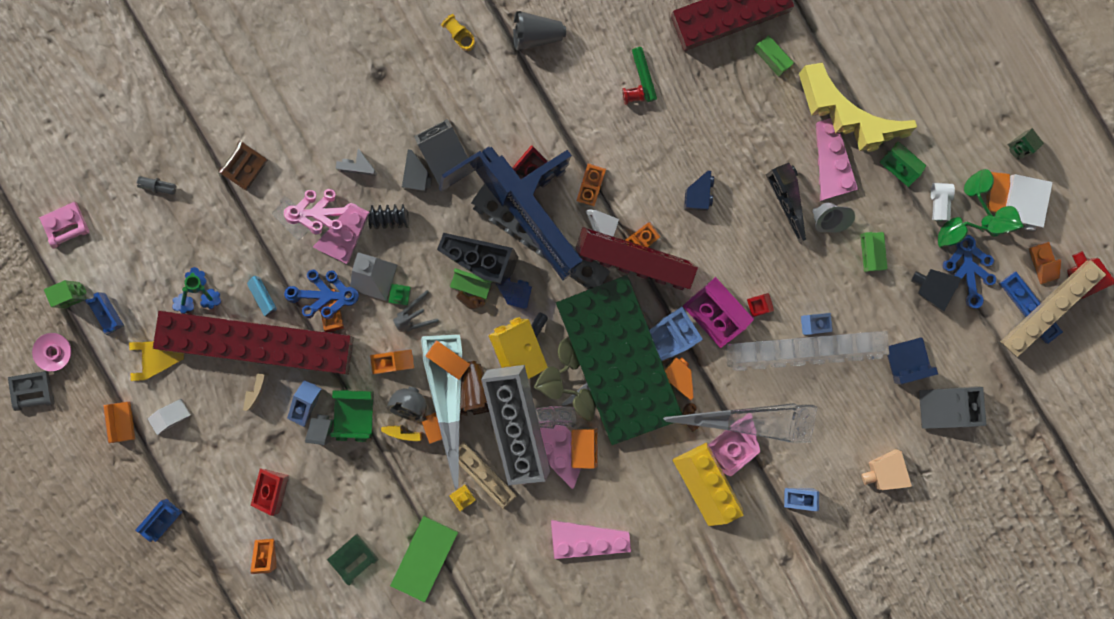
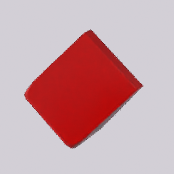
[747,293,774,317]

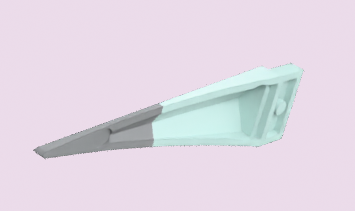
[421,335,462,490]

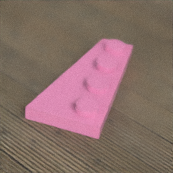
[816,118,858,201]
[551,520,631,559]

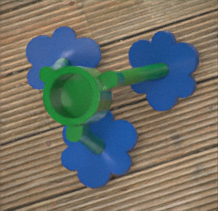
[172,267,221,314]

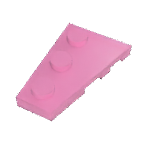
[313,204,370,264]

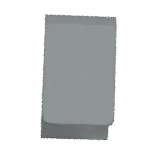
[336,149,377,176]

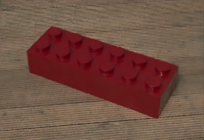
[671,0,794,52]
[575,227,698,290]

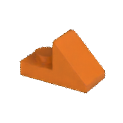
[1028,242,1061,284]

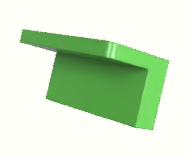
[754,35,794,77]
[860,232,887,272]
[450,268,492,299]

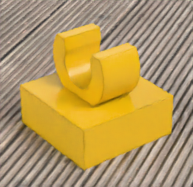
[449,484,476,511]

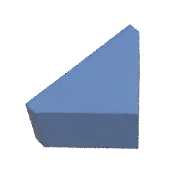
[784,488,819,511]

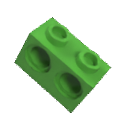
[44,280,87,308]

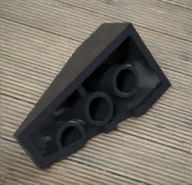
[766,162,806,243]
[437,233,519,284]

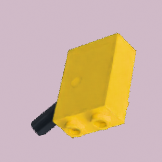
[488,312,548,379]

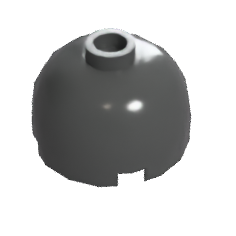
[386,387,427,422]

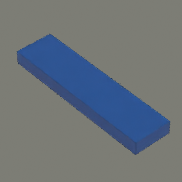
[999,272,1063,344]

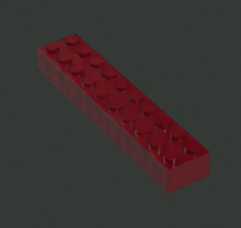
[153,311,354,375]

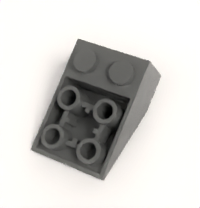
[919,386,987,429]

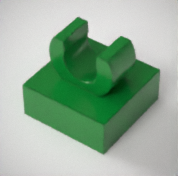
[389,284,411,306]

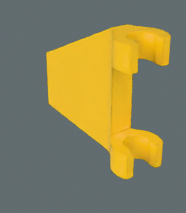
[129,341,184,381]

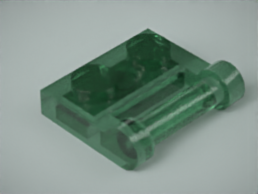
[327,534,379,586]

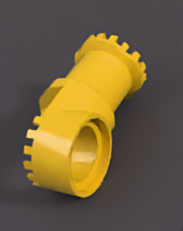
[441,14,476,51]

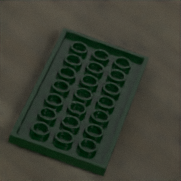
[555,274,683,445]

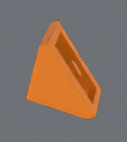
[250,539,277,574]

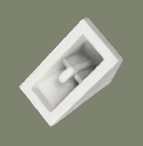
[586,210,619,236]
[148,399,191,435]

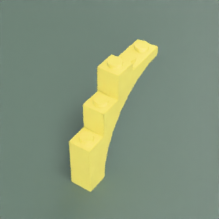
[799,63,917,152]

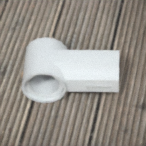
[931,183,955,221]

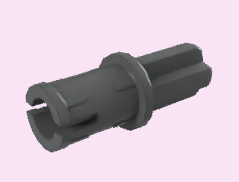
[137,176,177,195]

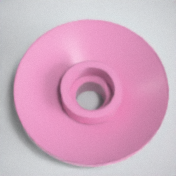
[32,333,71,371]

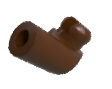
[456,291,485,309]

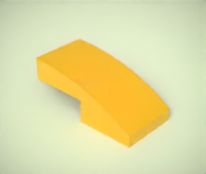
[381,425,422,441]

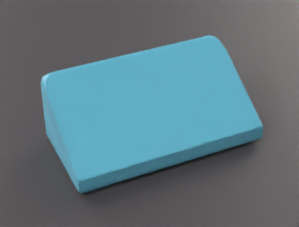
[247,276,277,316]

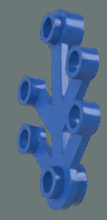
[942,235,996,309]
[284,270,359,319]

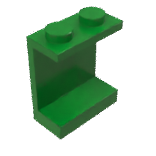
[330,390,374,442]

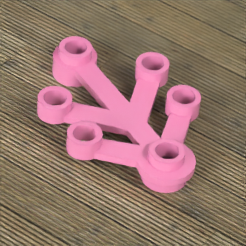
[284,189,357,234]

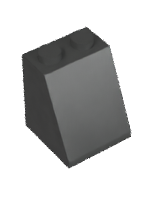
[414,119,468,185]

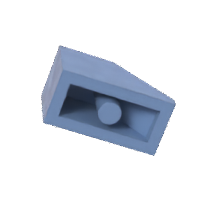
[287,380,321,427]

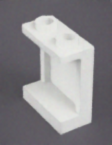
[1006,174,1053,231]

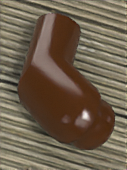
[682,403,700,432]

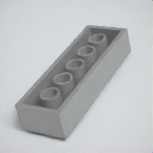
[481,365,550,485]

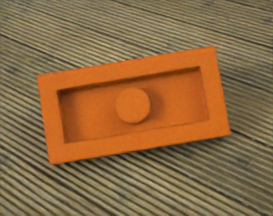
[104,401,135,443]
[571,428,598,469]

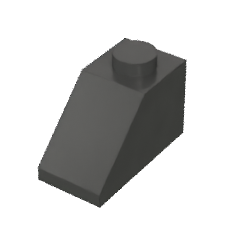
[402,149,432,193]
[305,414,334,445]

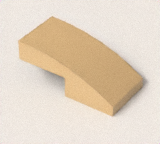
[243,373,269,411]

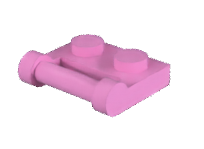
[39,202,89,249]

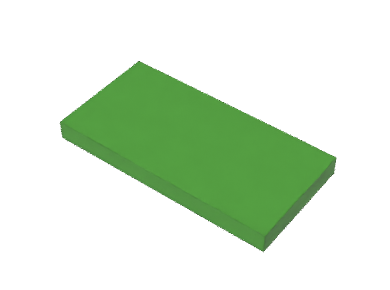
[390,516,458,603]

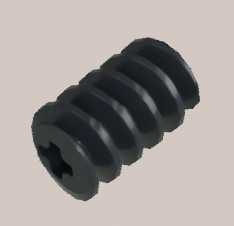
[368,204,409,230]

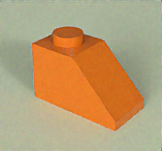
[370,349,414,374]
[665,357,693,400]

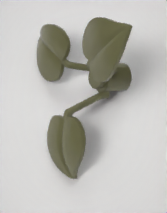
[534,336,596,422]

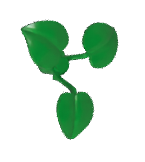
[938,169,1024,248]

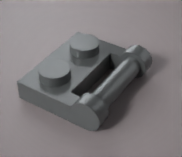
[8,371,55,411]

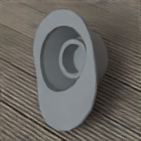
[812,202,855,232]

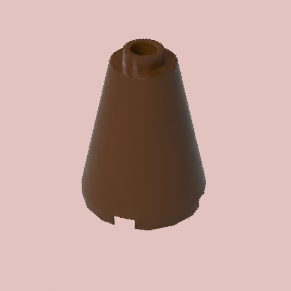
[460,361,490,416]

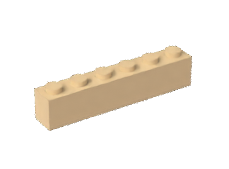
[1000,260,1106,357]

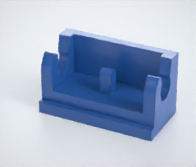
[85,292,124,335]
[135,499,182,542]

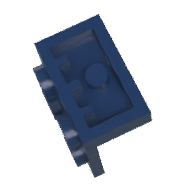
[885,337,938,384]

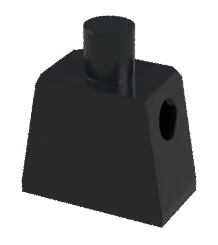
[911,269,962,311]

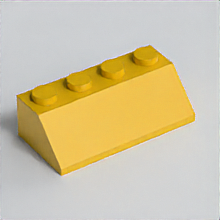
[672,442,744,526]

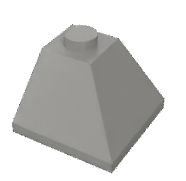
[350,253,397,301]

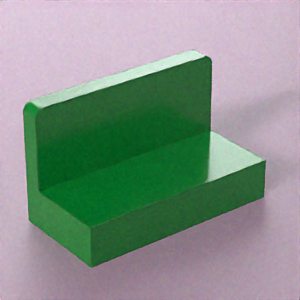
[880,141,926,187]

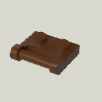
[218,140,268,191]

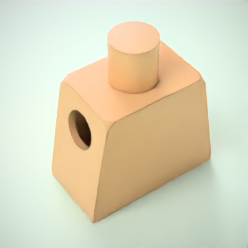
[861,449,912,490]

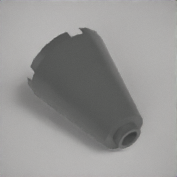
[513,11,566,50]

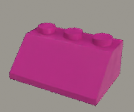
[683,277,754,348]

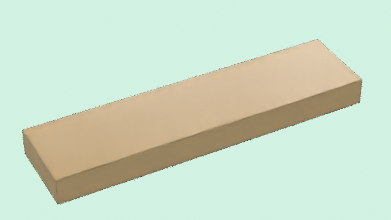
[459,441,517,510]

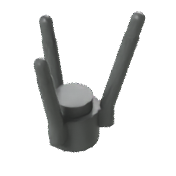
[393,290,439,332]

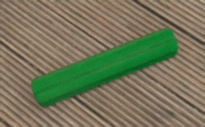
[632,47,657,102]

